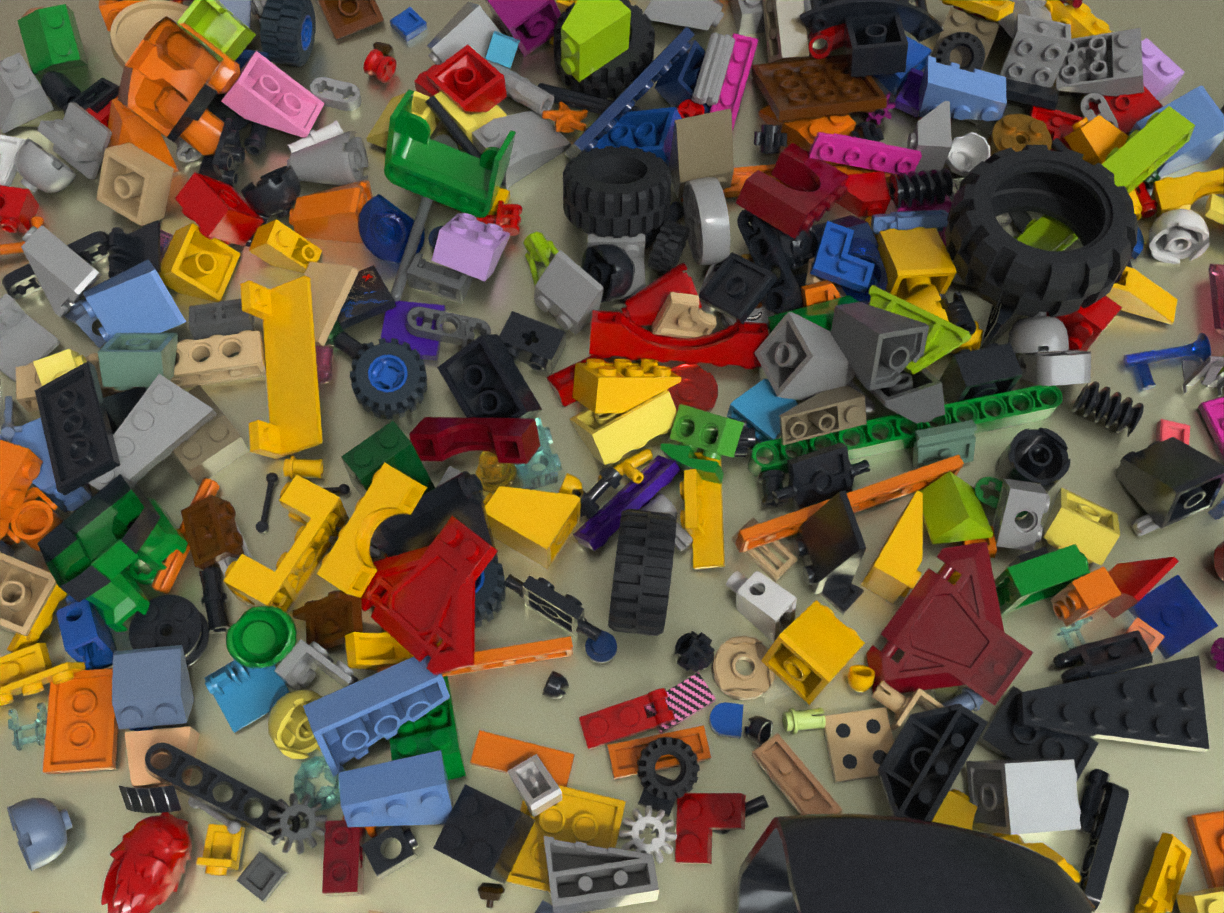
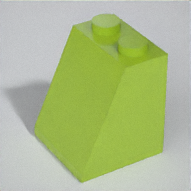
[561,0,631,82]

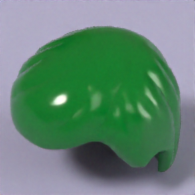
[226,606,297,669]

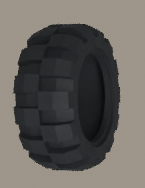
[945,145,1138,318]

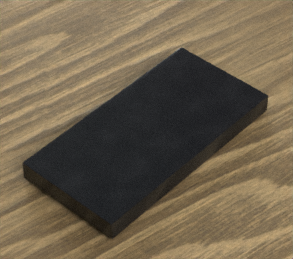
[35,361,121,495]

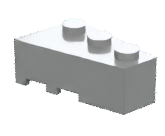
[543,836,659,913]

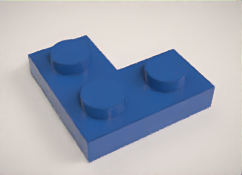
[810,221,875,293]

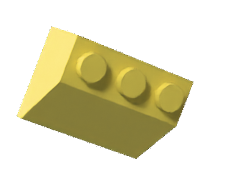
[569,390,677,465]

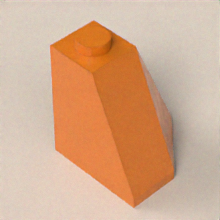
[107,98,179,173]
[289,180,373,244]

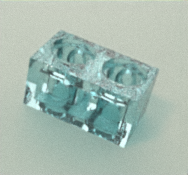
[514,417,562,490]

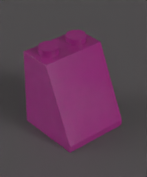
[485,0,561,57]

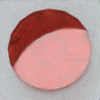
[667,364,718,412]

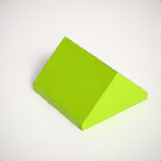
[920,471,993,545]

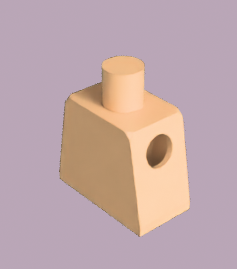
[125,726,199,788]

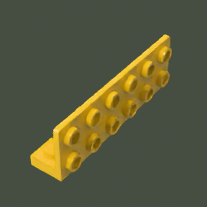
[240,275,322,459]

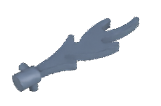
[1,396,22,442]

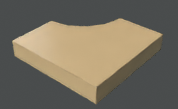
[652,292,717,338]

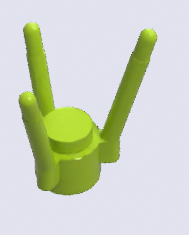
[523,232,559,286]

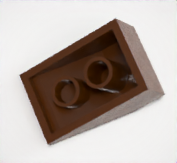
[315,0,384,41]

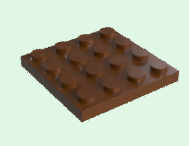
[751,54,887,122]

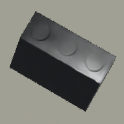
[437,334,542,418]

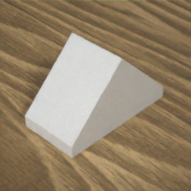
[507,754,562,818]

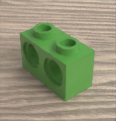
[670,404,744,460]

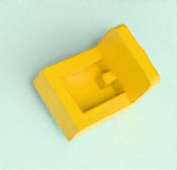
[196,824,246,876]

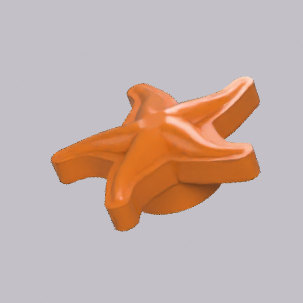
[542,102,588,133]

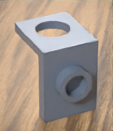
[65,298,106,347]

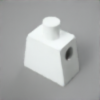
[726,571,797,643]

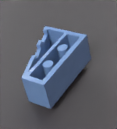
[919,56,1007,121]
[338,750,453,827]

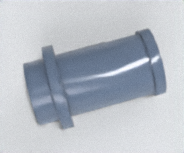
[941,687,984,712]

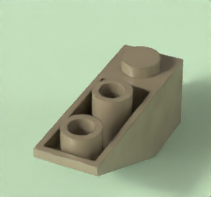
[779,385,867,445]

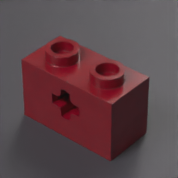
[322,820,366,896]

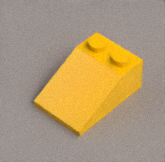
[860,490,923,604]

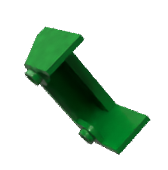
[384,89,516,218]

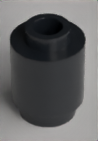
[41,71,81,109]

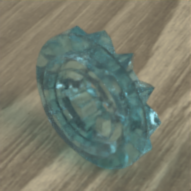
[293,756,345,810]

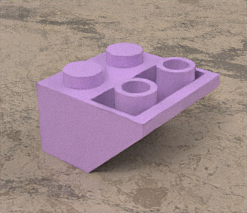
[431,213,510,281]

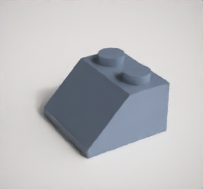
[112,645,194,730]

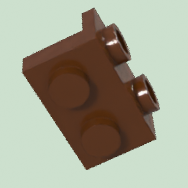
[292,590,363,650]

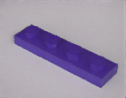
[573,455,680,551]

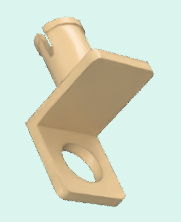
[871,680,945,731]

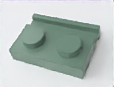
[912,420,977,469]

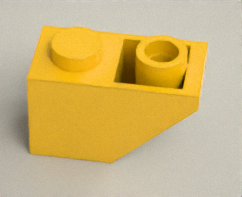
[248,219,322,273]

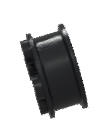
[129,595,210,668]

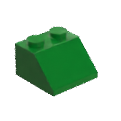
[17,4,88,75]

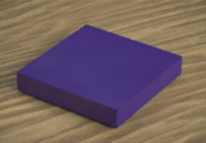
[381,301,446,361]

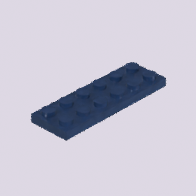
[564,27,695,160]

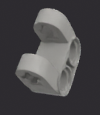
[1018,349,1091,386]

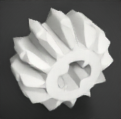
[619,806,677,864]

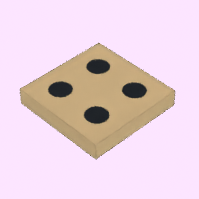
[823,707,894,783]

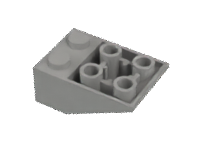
[1056,28,1144,96]

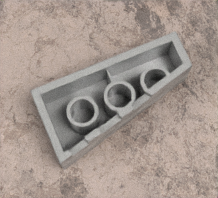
[89,374,217,490]

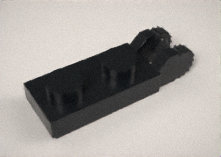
[1053,630,1153,683]

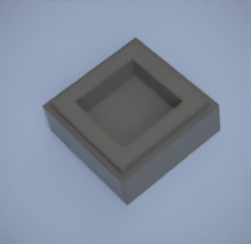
[236,851,288,902]

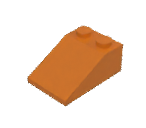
[758,105,856,152]

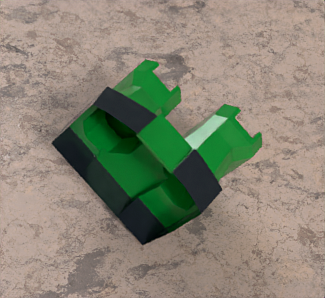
[38,474,188,632]

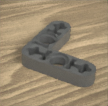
[405,307,491,349]

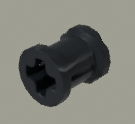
[758,470,789,508]

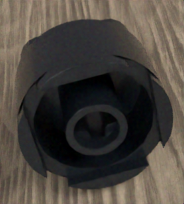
[998,428,1070,492]

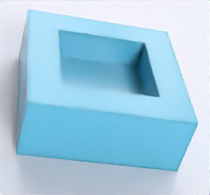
[485,31,520,68]

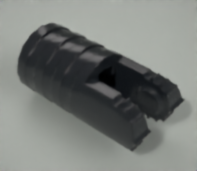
[939,291,976,336]

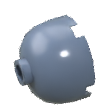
[7,798,72,871]

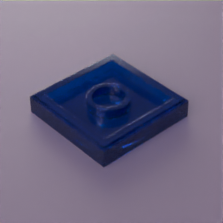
[1128,575,1218,659]

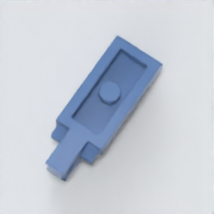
[871,210,949,234]

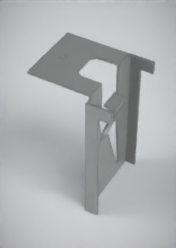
[1182,356,1224,397]

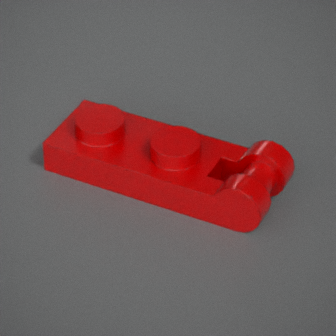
[579,688,676,750]

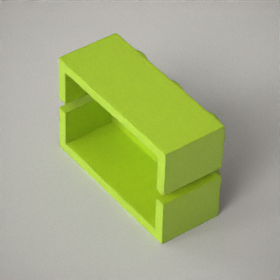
[177,0,256,61]

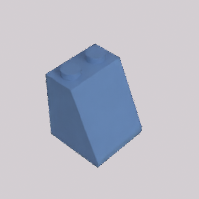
[1128,86,1224,178]
[82,259,186,343]
[0,417,93,513]

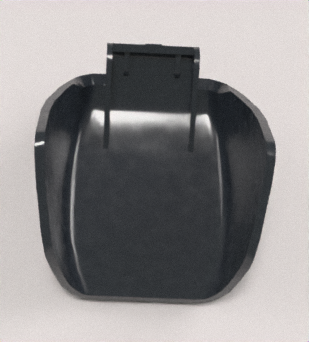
[736,814,1095,913]

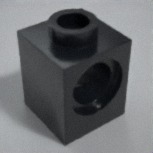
[361,826,419,879]

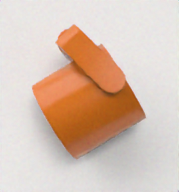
[6,487,64,552]

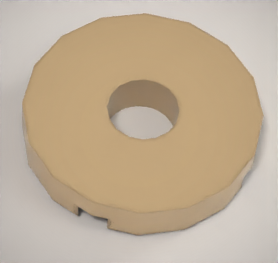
[711,636,775,701]

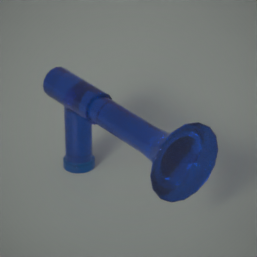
[1123,333,1211,390]

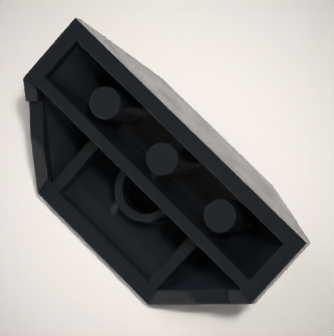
[877,704,988,822]

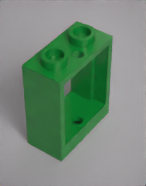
[994,544,1090,614]

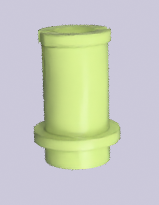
[782,707,826,734]

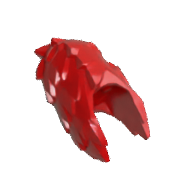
[101,812,192,913]

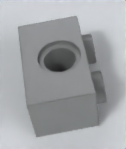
[992,479,1050,551]

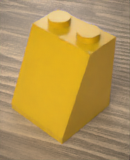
[875,227,956,300]
[483,486,581,569]
[761,600,865,705]

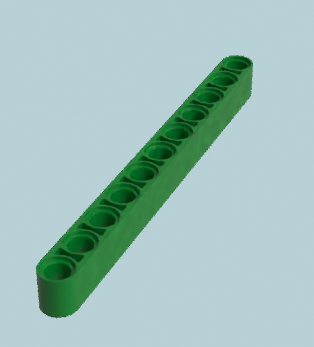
[748,385,1063,478]

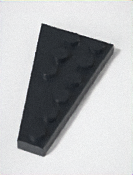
[1017,655,1209,752]

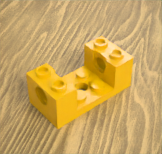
[223,474,349,613]

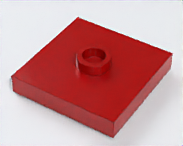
[1088,86,1163,135]

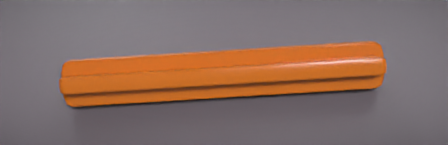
[152,478,219,594]

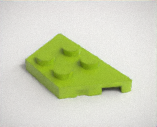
[869,285,971,375]

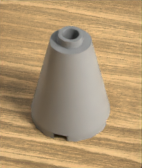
[287,131,368,186]

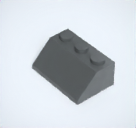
[855,368,945,424]

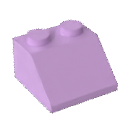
[1141,38,1185,101]

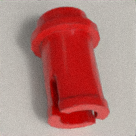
[1135,182,1158,219]

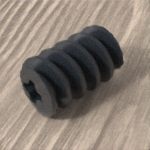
[889,168,953,209]
[1072,381,1144,437]

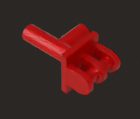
[476,200,523,236]

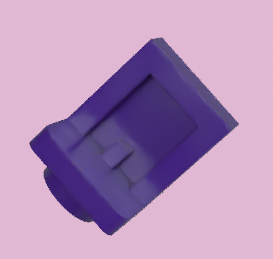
[894,68,924,117]

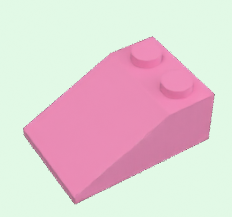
[221,51,325,138]

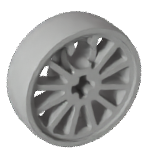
[683,177,730,265]

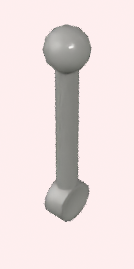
[188,797,241,834]

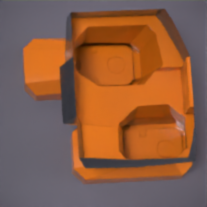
[118,16,241,156]

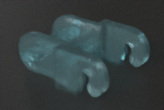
[1057,616,1093,651]
[8,702,47,751]

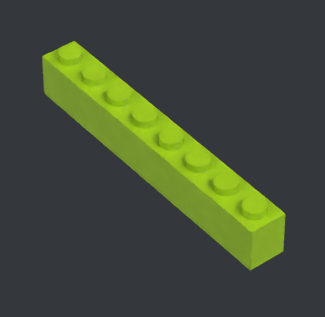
[1014,106,1195,251]

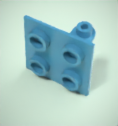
[204,660,290,733]

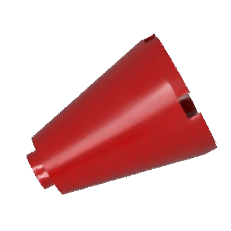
[621,262,702,327]

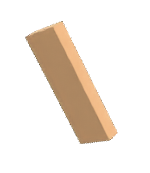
[752,733,842,815]

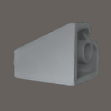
[643,0,724,31]
[427,1,501,65]
[21,225,102,318]

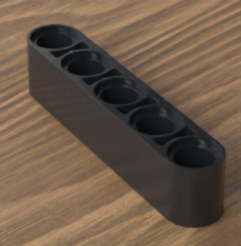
[145,743,301,843]

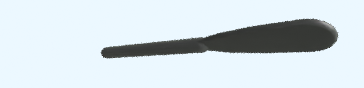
[390,134,458,302]

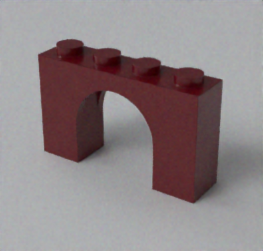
[736,143,849,239]

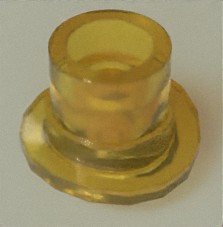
[475,451,517,493]

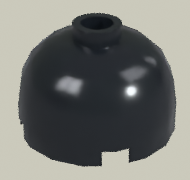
[241,165,301,218]
[581,244,635,303]

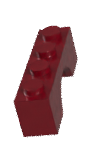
[409,417,541,464]

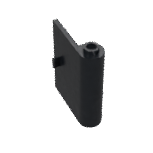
[372,471,498,560]

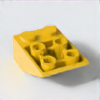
[573,359,682,414]

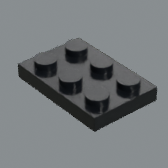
[978,686,1099,783]

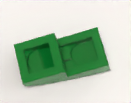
[660,443,724,484]

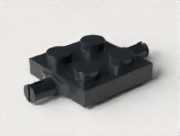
[772,442,870,511]
[503,574,602,642]

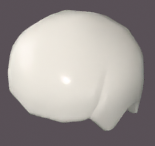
[945,132,991,177]

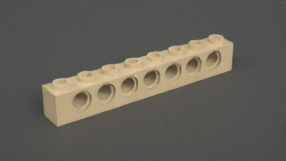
[16,330,266,412]

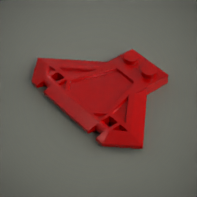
[358,516,498,675]

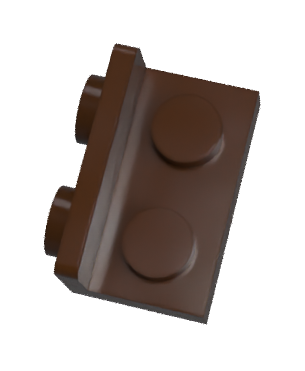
[181,495,244,569]

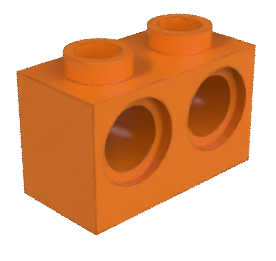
[1050,567,1122,627]

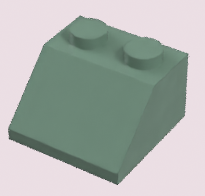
[98,333,178,391]

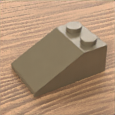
[669,109,734,199]
[172,385,249,485]

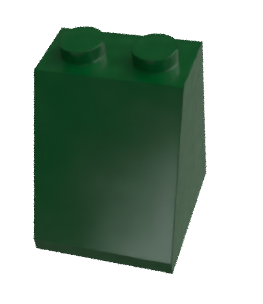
[341,421,435,497]

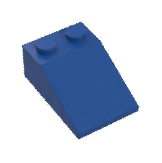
[593,107,682,167]

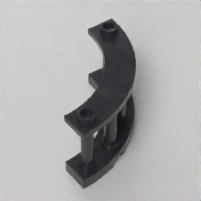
[800,0,944,43]

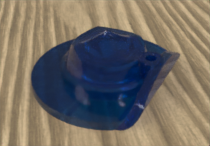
[358,194,425,264]

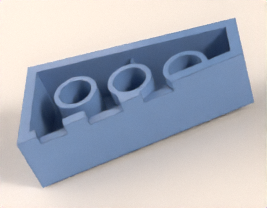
[303,655,450,777]

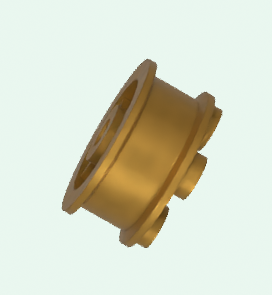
[987,114,1052,156]

